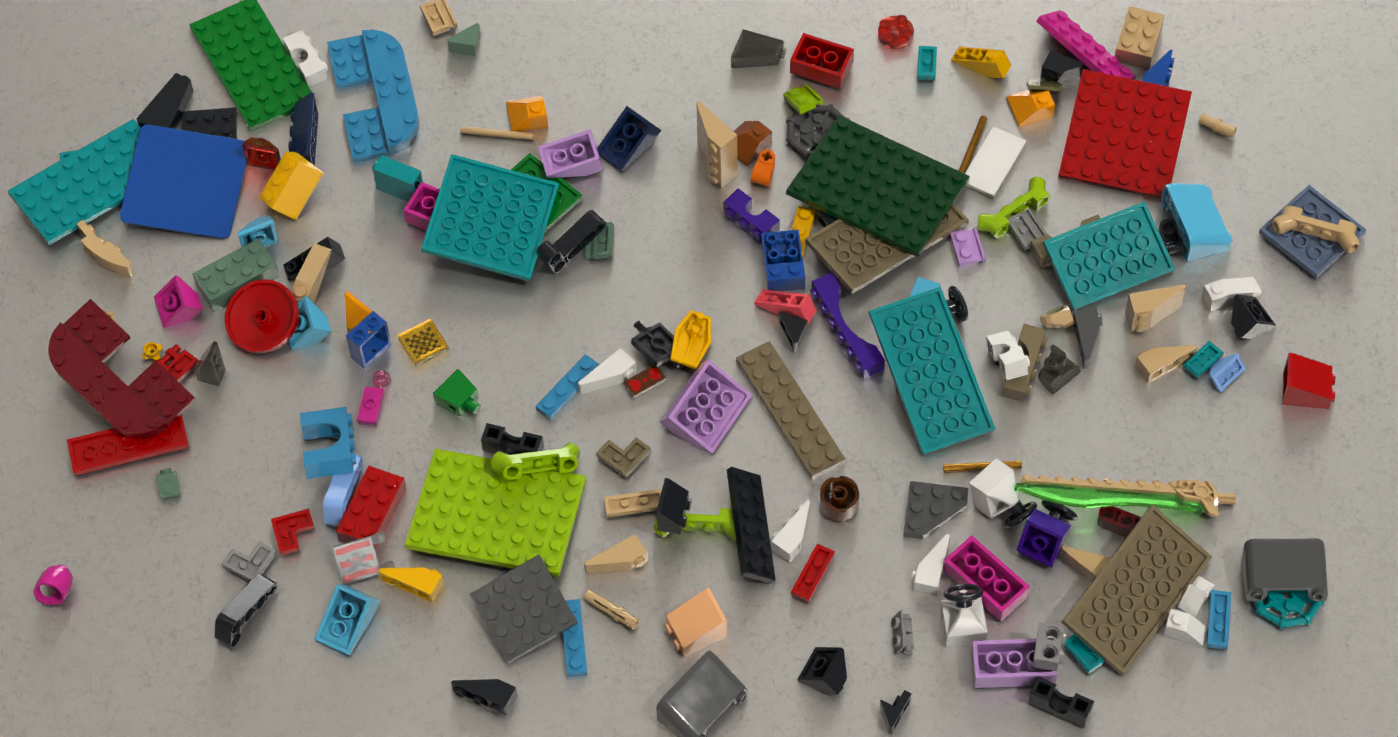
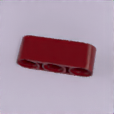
[1097,505,1141,538]

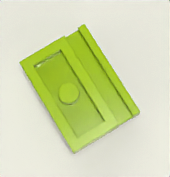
[783,83,824,115]

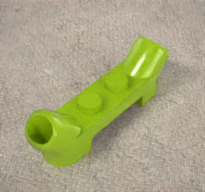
[977,177,1051,238]
[491,443,580,480]
[653,508,736,541]

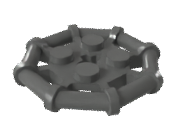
[786,103,850,159]

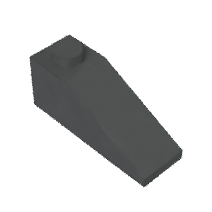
[1073,308,1102,369]

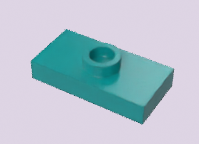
[1183,341,1224,379]
[1064,634,1105,674]

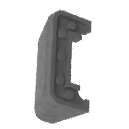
[1241,538,1328,602]
[656,651,748,737]

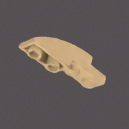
[77,220,133,277]

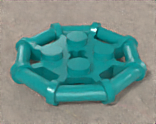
[1254,590,1325,629]

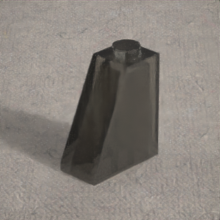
[731,29,786,68]

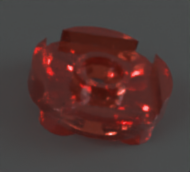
[878,15,914,49]

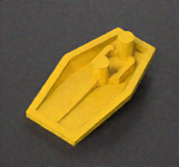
[670,310,712,369]

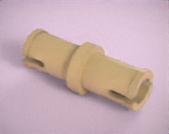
[1198,113,1237,138]

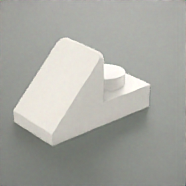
[1177,576,1215,617]

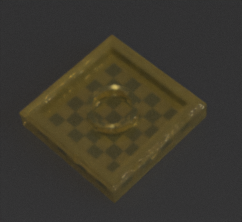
[398,319,449,367]

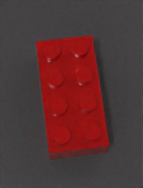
[336,465,407,552]

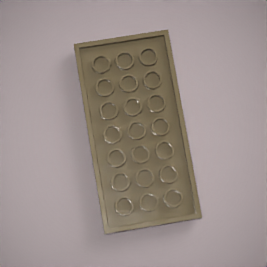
[805,204,969,294]
[1061,505,1212,675]

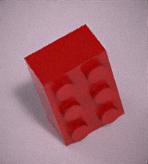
[790,33,854,89]

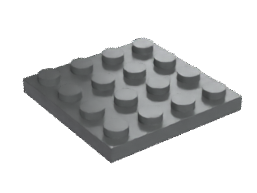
[470,555,578,664]

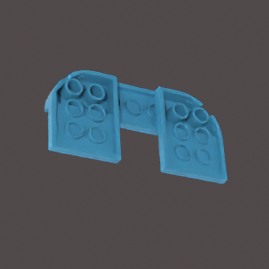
[327,29,419,163]

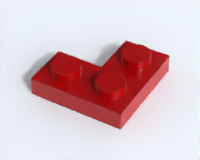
[271,508,315,556]

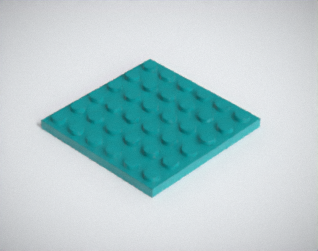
[421,154,559,282]

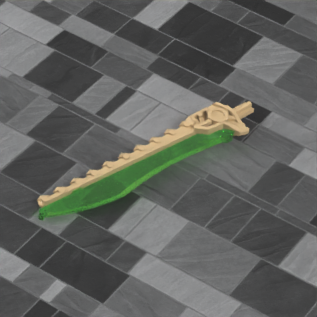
[1014,474,1236,517]

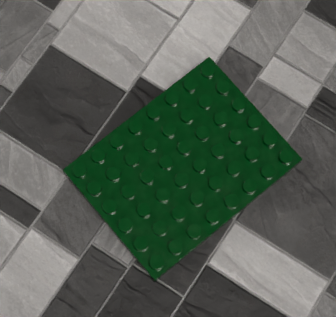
[786,115,970,257]

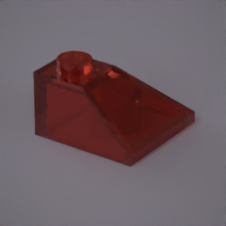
[242,137,281,171]

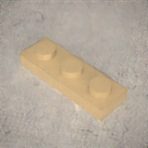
[604,489,662,518]

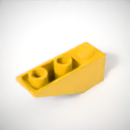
[951,46,1012,79]

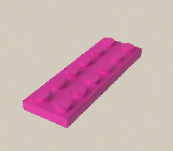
[1036,10,1136,80]

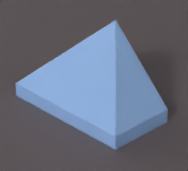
[1210,353,1246,392]

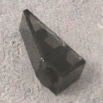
[194,341,226,386]

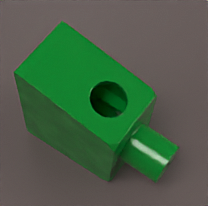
[433,369,481,416]

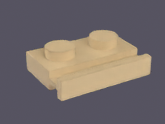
[420,0,458,36]

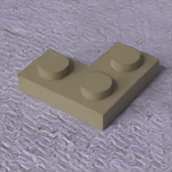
[596,437,651,478]

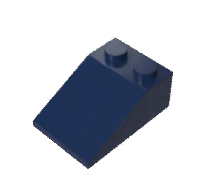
[597,106,662,171]

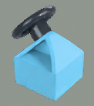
[910,277,968,322]

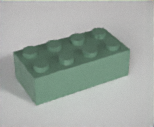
[192,238,280,312]

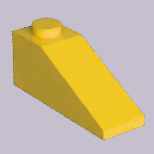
[378,567,444,603]

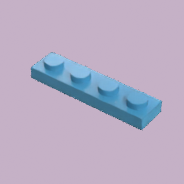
[536,354,600,420]
[563,599,587,677]

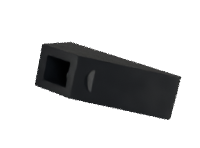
[283,237,345,281]
[451,679,517,715]

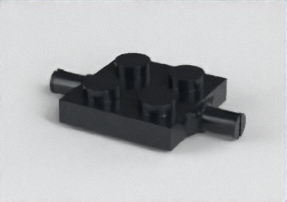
[631,321,682,368]

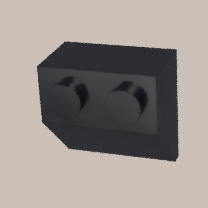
[656,478,692,535]

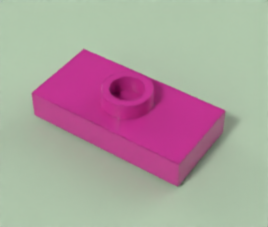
[357,386,384,425]

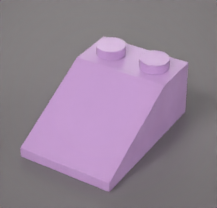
[538,129,604,178]

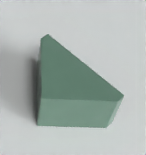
[447,22,481,56]

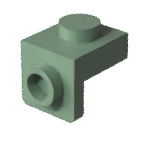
[156,468,180,498]

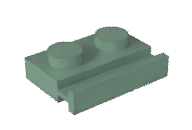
[585,222,614,261]

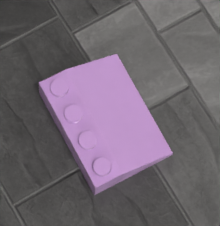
[660,359,752,454]

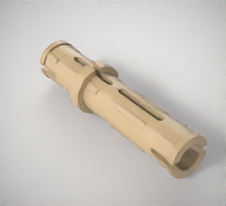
[584,589,640,630]

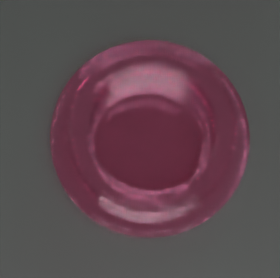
[372,370,391,388]

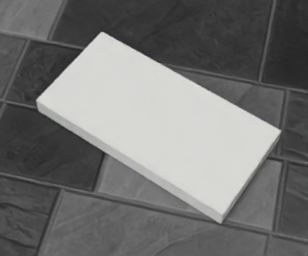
[965,126,1026,199]

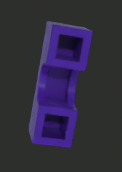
[723,188,780,241]

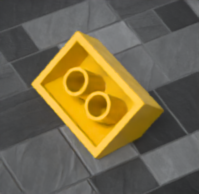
[259,151,324,220]

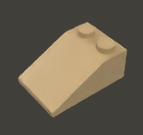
[1125,284,1186,333]

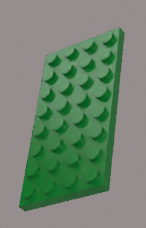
[189,0,316,132]

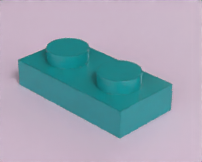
[917,46,937,81]

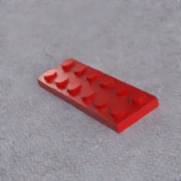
[67,414,189,476]

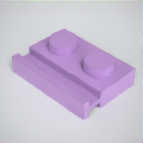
[950,227,986,267]

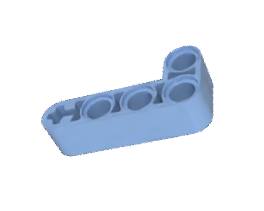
[323,455,363,527]

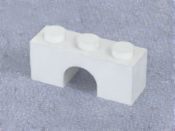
[283,30,328,87]
[986,331,1030,380]

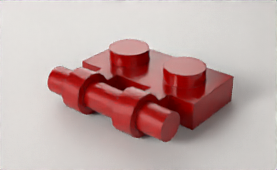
[156,344,199,383]

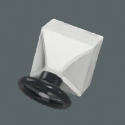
[969,458,1037,528]
[940,584,987,647]

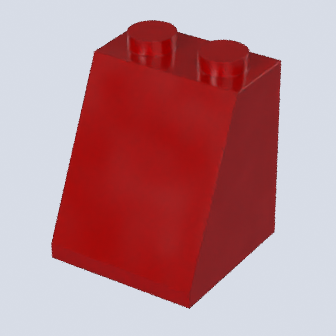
[1282,353,1336,409]

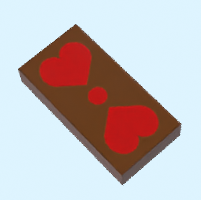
[623,366,666,399]

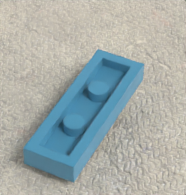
[1207,590,1231,650]

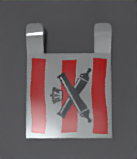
[332,531,395,584]

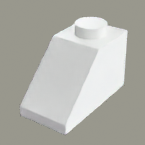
[1163,609,1208,647]

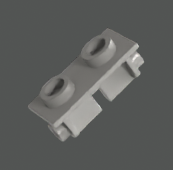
[891,610,914,655]

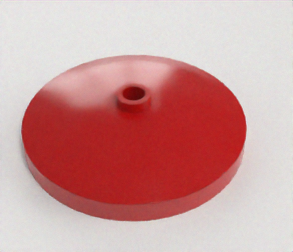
[224,279,299,354]

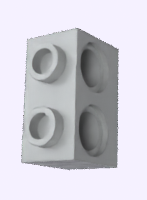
[1032,622,1066,671]

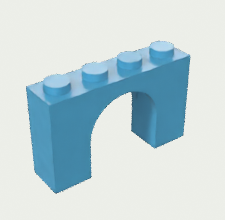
[300,407,357,479]

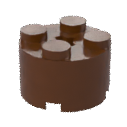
[820,476,859,523]

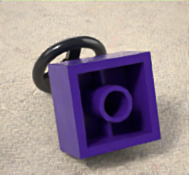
[1016,499,1078,567]

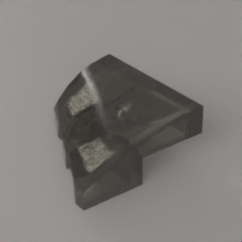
[1038,344,1081,395]

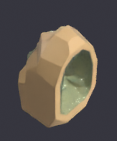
[1040,305,1074,329]

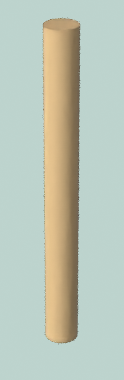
[460,126,534,140]

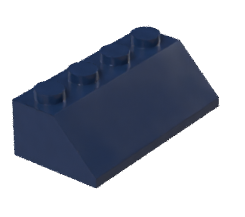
[288,93,319,166]

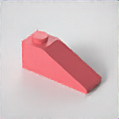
[754,289,817,323]

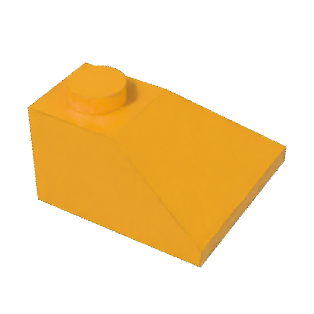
[1006,89,1055,127]
[506,96,548,132]
[344,291,373,334]

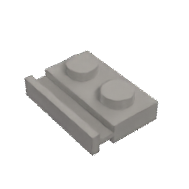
[1007,208,1047,251]

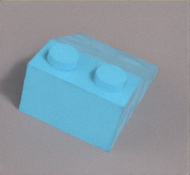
[315,584,380,655]

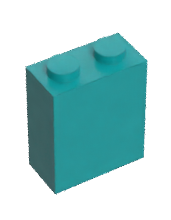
[372,155,423,202]

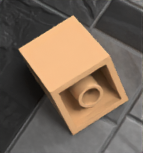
[664,588,727,656]

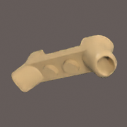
[1272,206,1360,253]

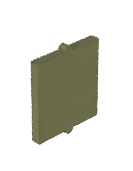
[1027,80,1062,91]

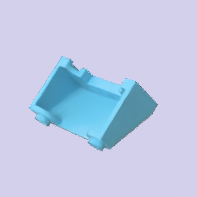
[1160,183,1233,262]

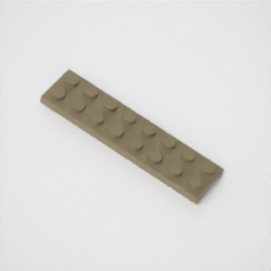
[736,341,846,479]

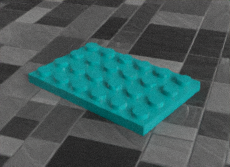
[1042,201,1176,311]

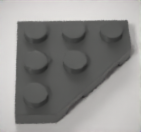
[903,481,969,539]

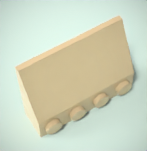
[696,101,738,189]

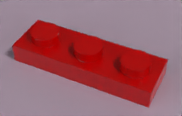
[791,544,835,603]

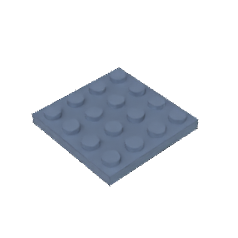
[1259,185,1366,279]

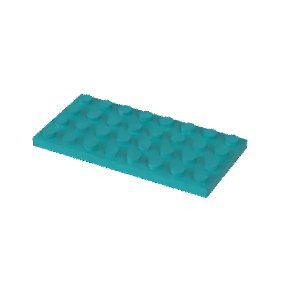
[8,119,141,245]
[868,287,995,455]

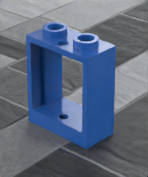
[346,311,391,369]

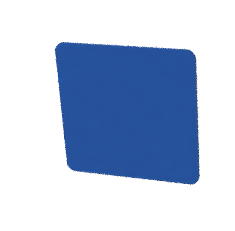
[120,125,250,239]

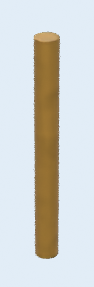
[958,116,987,174]
[943,460,1022,472]

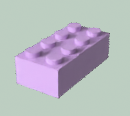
[971,638,1057,688]

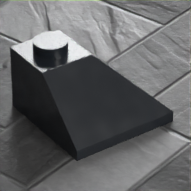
[1231,294,1276,339]
[797,647,847,695]

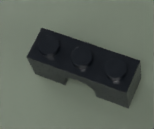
[481,423,544,455]
[1028,676,1094,727]

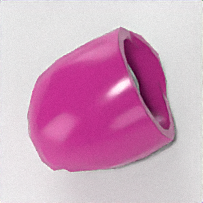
[33,564,73,605]

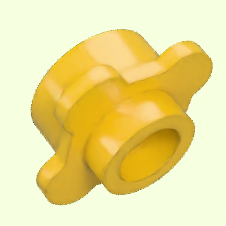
[142,342,163,361]

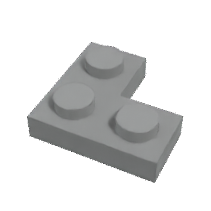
[221,541,277,582]

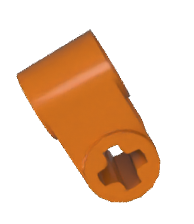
[750,149,775,187]

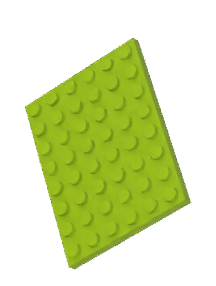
[405,448,586,577]

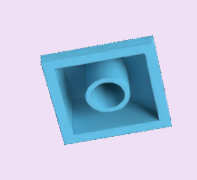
[237,215,279,247]
[288,296,331,349]

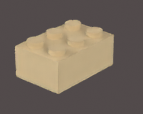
[1115,6,1164,70]

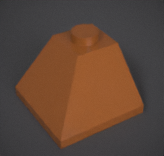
[733,121,772,166]

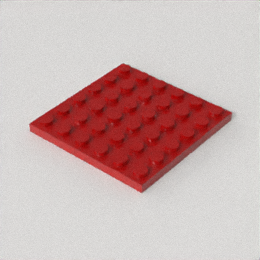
[1058,69,1192,198]

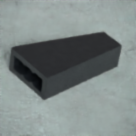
[136,73,193,129]

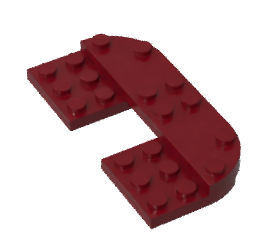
[48,299,196,438]

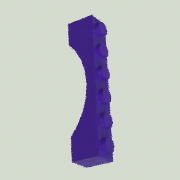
[810,272,885,379]

